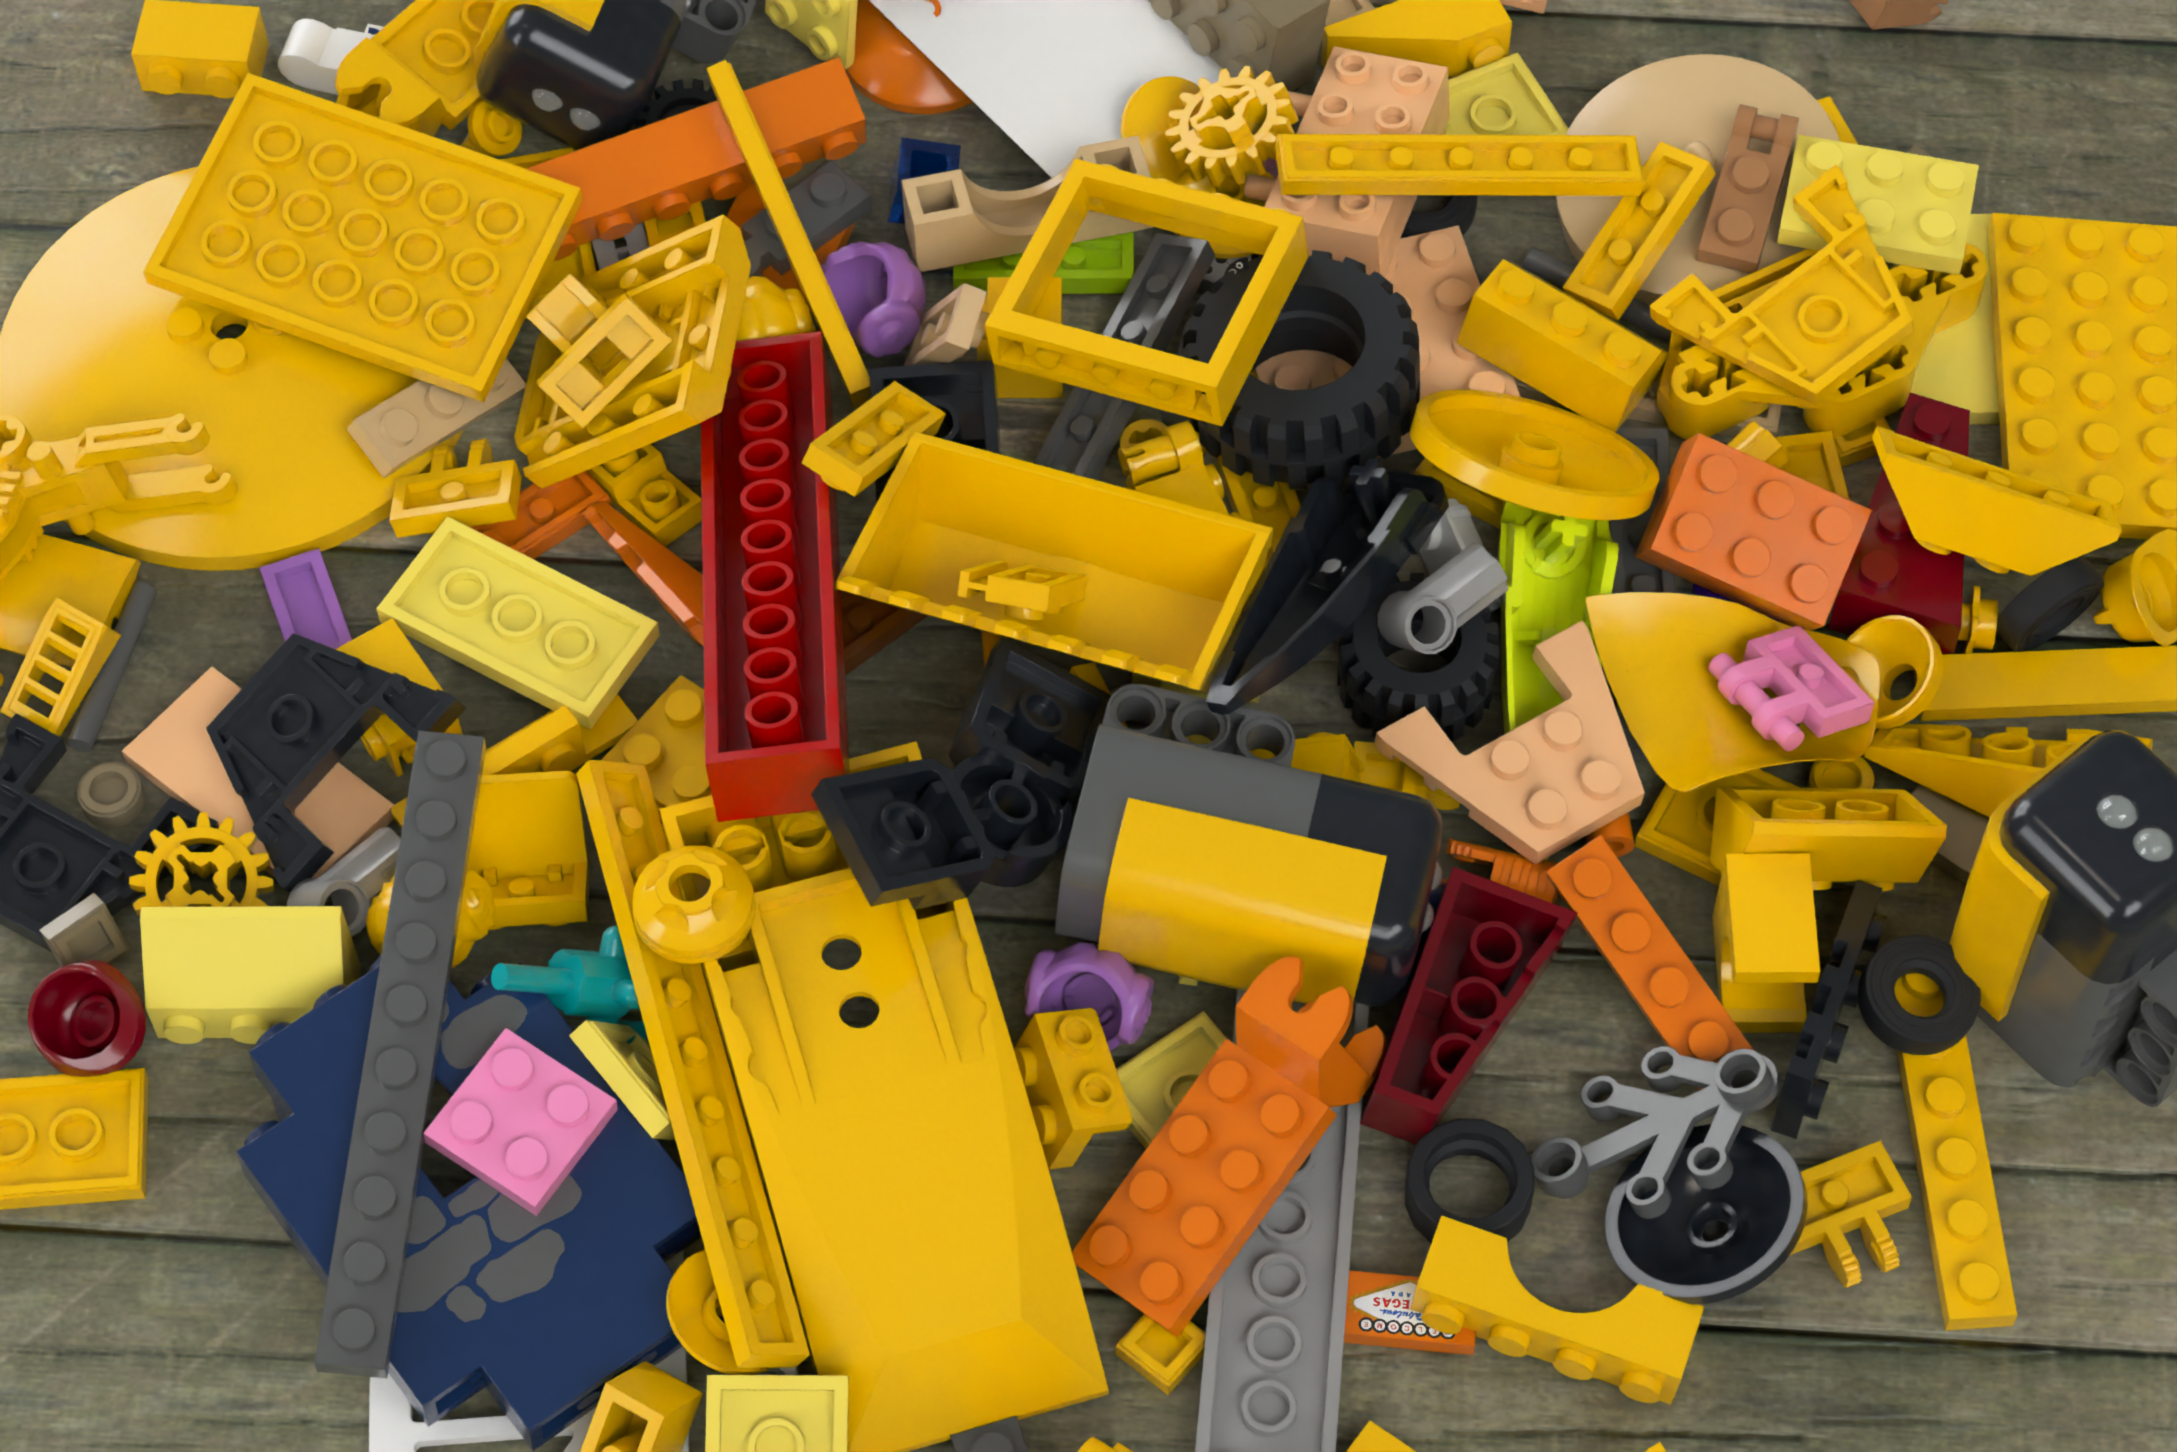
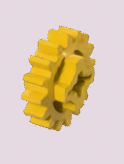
[1165,66,1298,187]
[129,812,274,915]

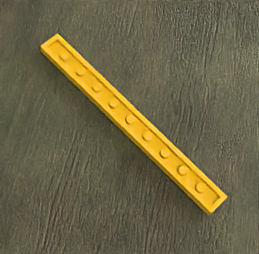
[576,760,810,1368]

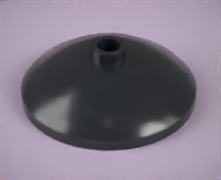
[1605,1124,1808,1305]

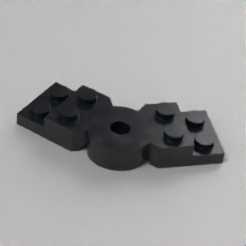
[811,636,1111,909]

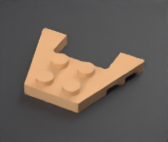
[1374,621,1645,864]

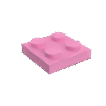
[423,1028,618,1216]

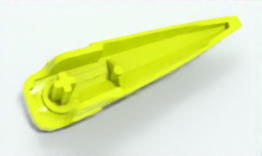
[1498,501,1619,860]

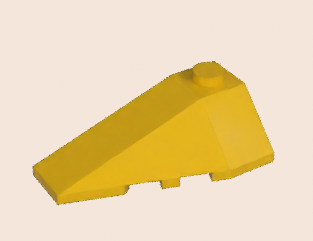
[1865,724,2153,818]

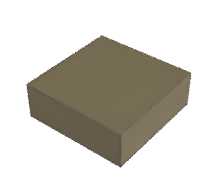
[39,893,130,967]

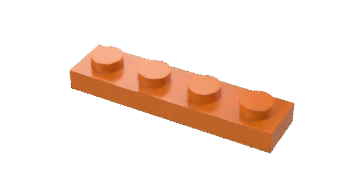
[1546,835,1753,1091]

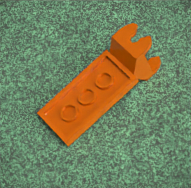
[1072,956,1387,1338]

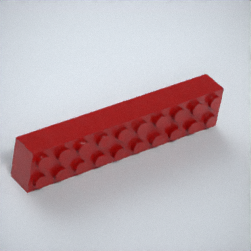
[701,331,850,822]

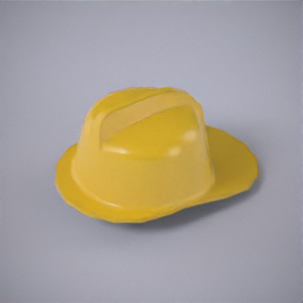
[2092,529,2177,647]

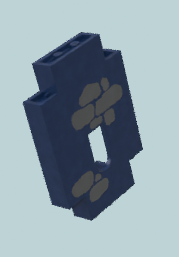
[236,956,702,1451]

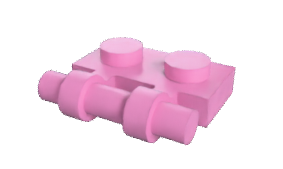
[1708,625,1875,752]

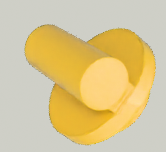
[460,100,522,157]

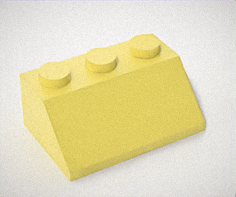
[140,906,361,1044]

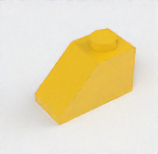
[580,1361,703,1452]

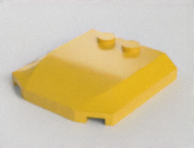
[514,214,751,489]

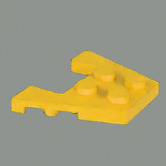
[1649,165,1913,406]

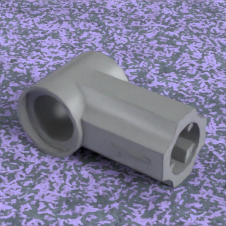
[1378,543,1509,654]
[287,827,401,937]

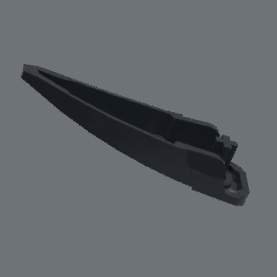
[1206,458,1449,715]

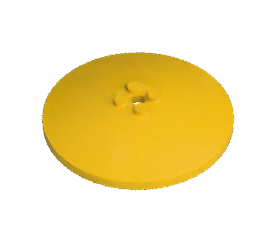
[0,166,464,571]

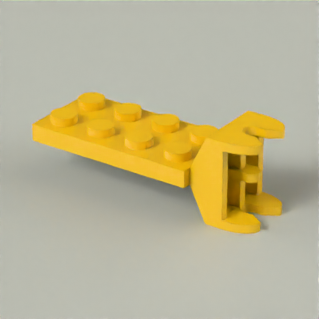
[335,0,496,137]

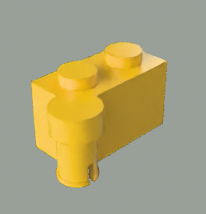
[1118,420,1241,519]

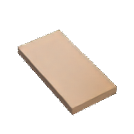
[122,666,394,878]

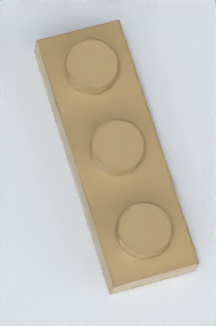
[904,283,989,366]
[347,358,526,478]

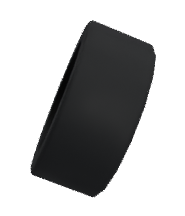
[1405,1118,1534,1243]

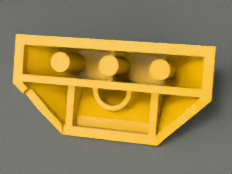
[1872,426,2122,576]

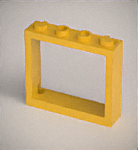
[984,158,1309,426]

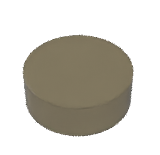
[77,762,145,828]

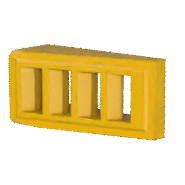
[0,597,121,737]

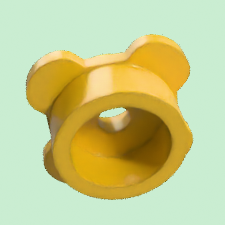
[1958,585,1998,654]

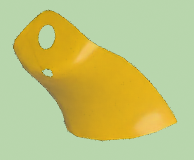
[1585,592,1880,793]

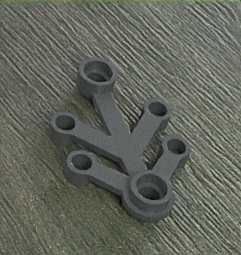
[1531,1046,1780,1219]

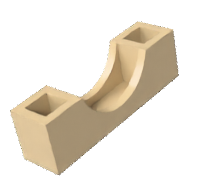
[901,136,1153,272]

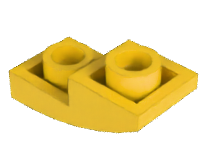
[587,444,702,547]

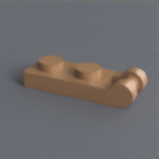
[1697,104,1799,273]

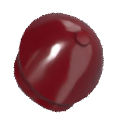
[28,960,146,1077]

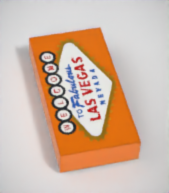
[1344,1270,1476,1355]

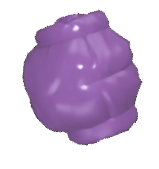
[821,241,927,358]
[1024,942,1154,1052]

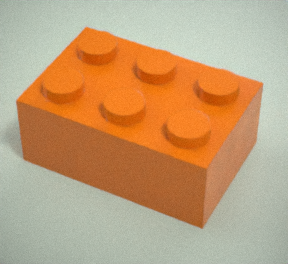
[1634,433,1872,631]

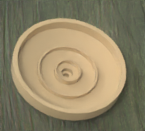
[1556,54,1840,305]

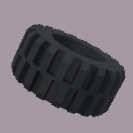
[1181,250,1420,490]

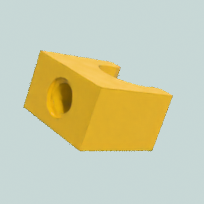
[1712,853,1820,1033]

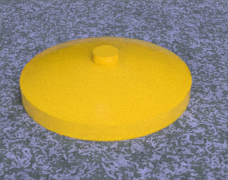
[1409,389,1659,520]

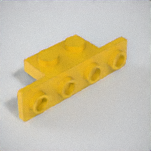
[391,694,637,829]

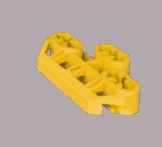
[1656,243,1988,440]

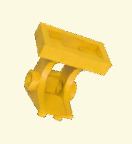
[526,272,672,428]

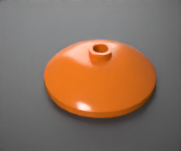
[845,0,973,114]

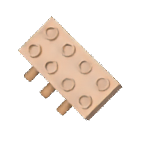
[1244,47,1450,277]

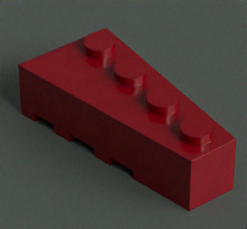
[1829,392,1970,655]
[1360,867,1578,1144]

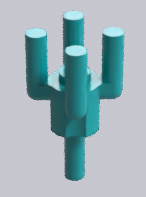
[491,926,650,1045]

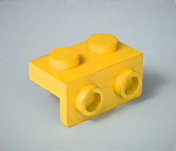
[1014,1008,1133,1170]

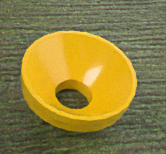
[1842,615,1943,729]
[632,845,756,964]

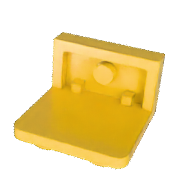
[467,771,590,930]

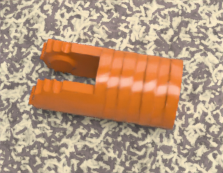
[1439,838,1559,904]

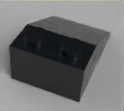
[870,360,1001,503]

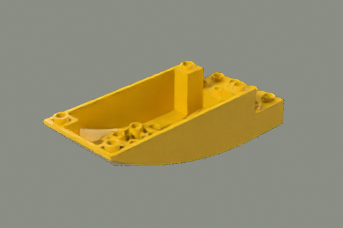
[660,741,1109,1452]

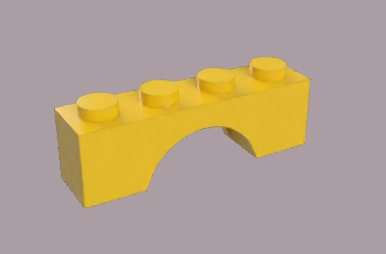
[1410,1215,1705,1405]

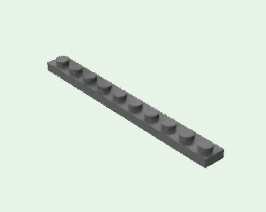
[314,730,486,1378]

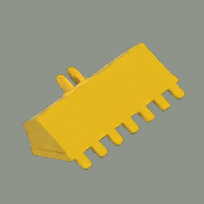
[835,432,1273,694]

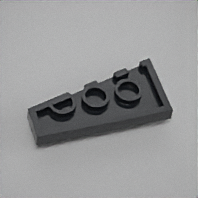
[1771,880,1888,1139]

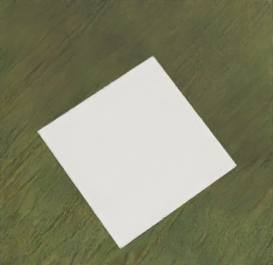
[869,0,1223,178]

